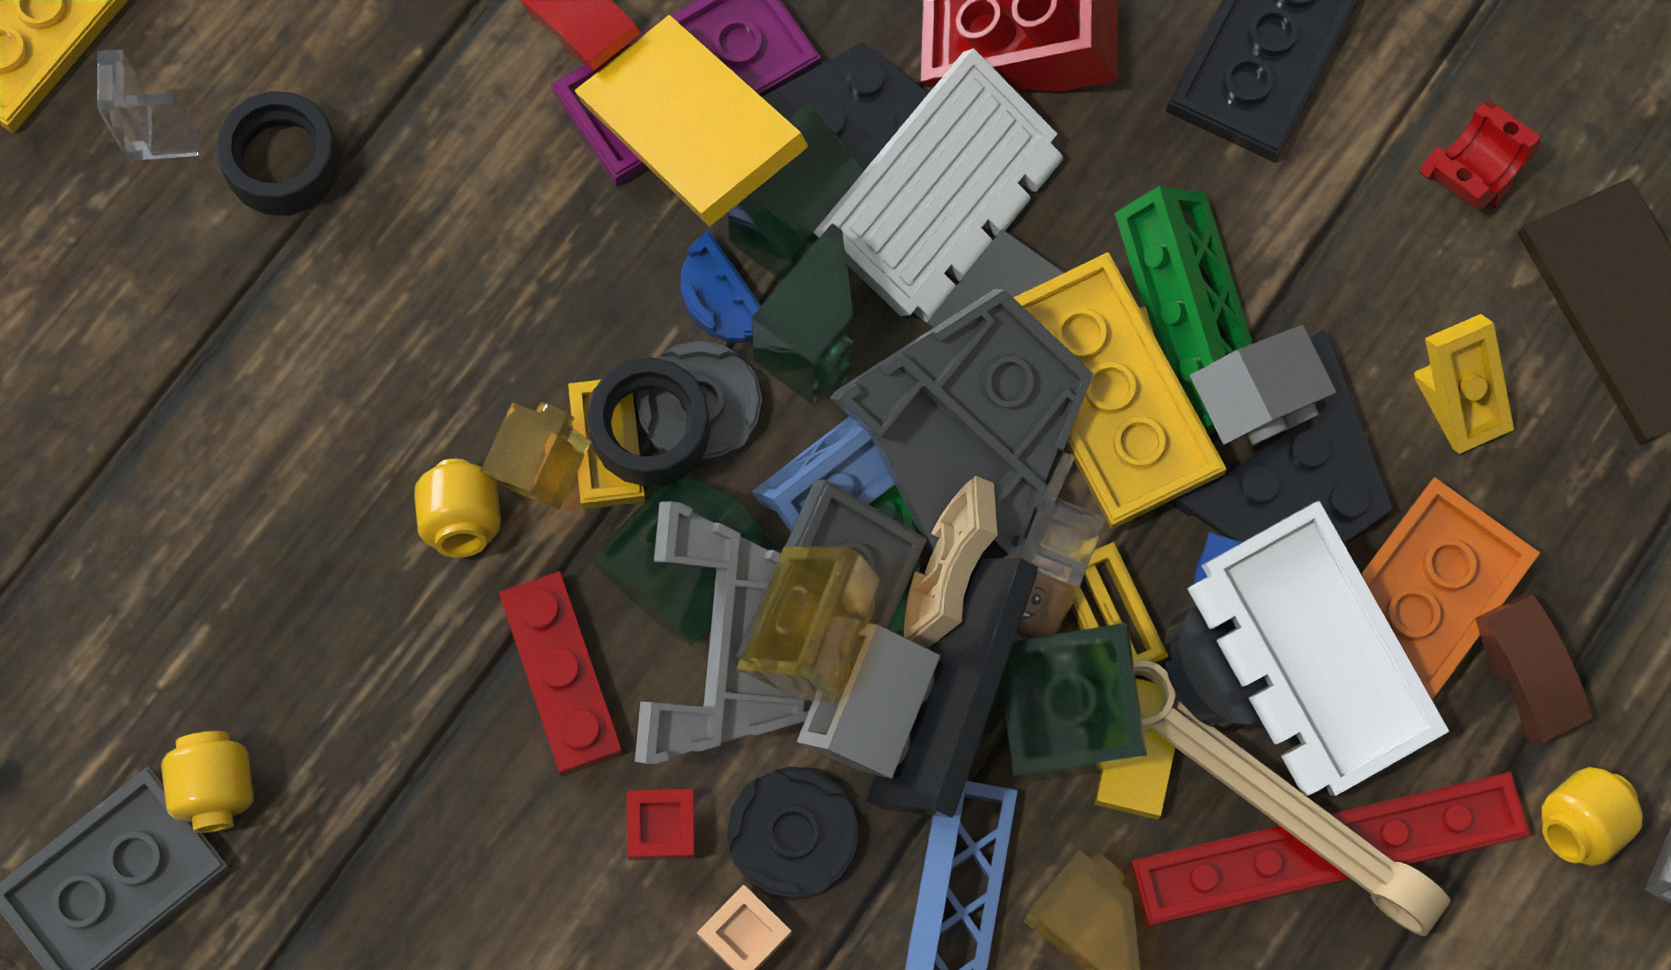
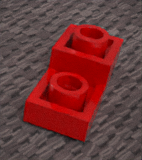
[521,0,641,71]

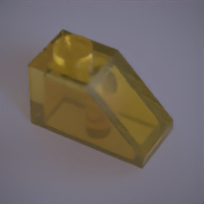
[1023,850,1140,970]

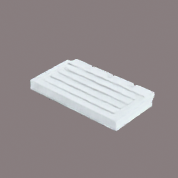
[814,48,1063,322]
[1187,501,1449,796]

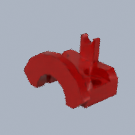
[1419,101,1541,210]

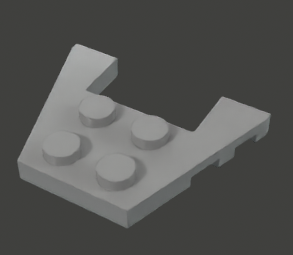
[635,501,814,764]

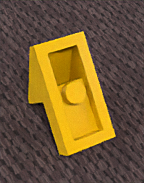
[1414,314,1514,454]

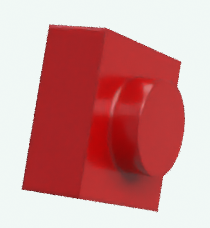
[627,789,695,861]

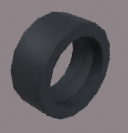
[216,91,341,216]
[587,357,711,487]

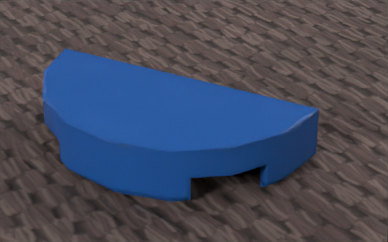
[680,230,776,343]

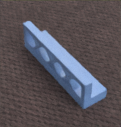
[752,416,895,532]
[905,778,1018,970]

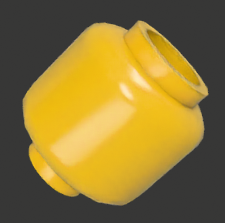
[414,458,501,558]
[161,731,254,833]
[1542,767,1643,866]

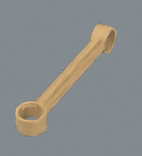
[1105,660,1450,936]

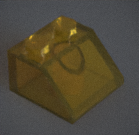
[736,546,880,703]

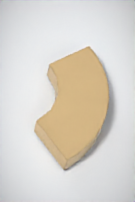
[904,476,998,649]

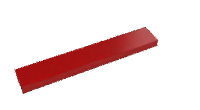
[1130,772,1531,928]

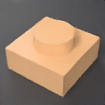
[697,884,792,970]

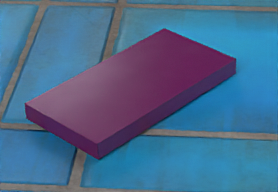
[551,0,821,187]

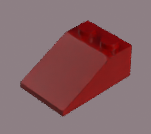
[921,0,1118,92]

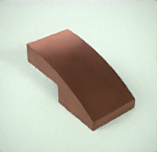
[1475,594,1593,743]

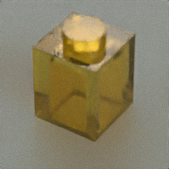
[480,402,591,510]

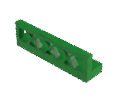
[1115,186,1253,435]

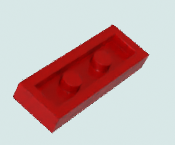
[499,571,623,777]

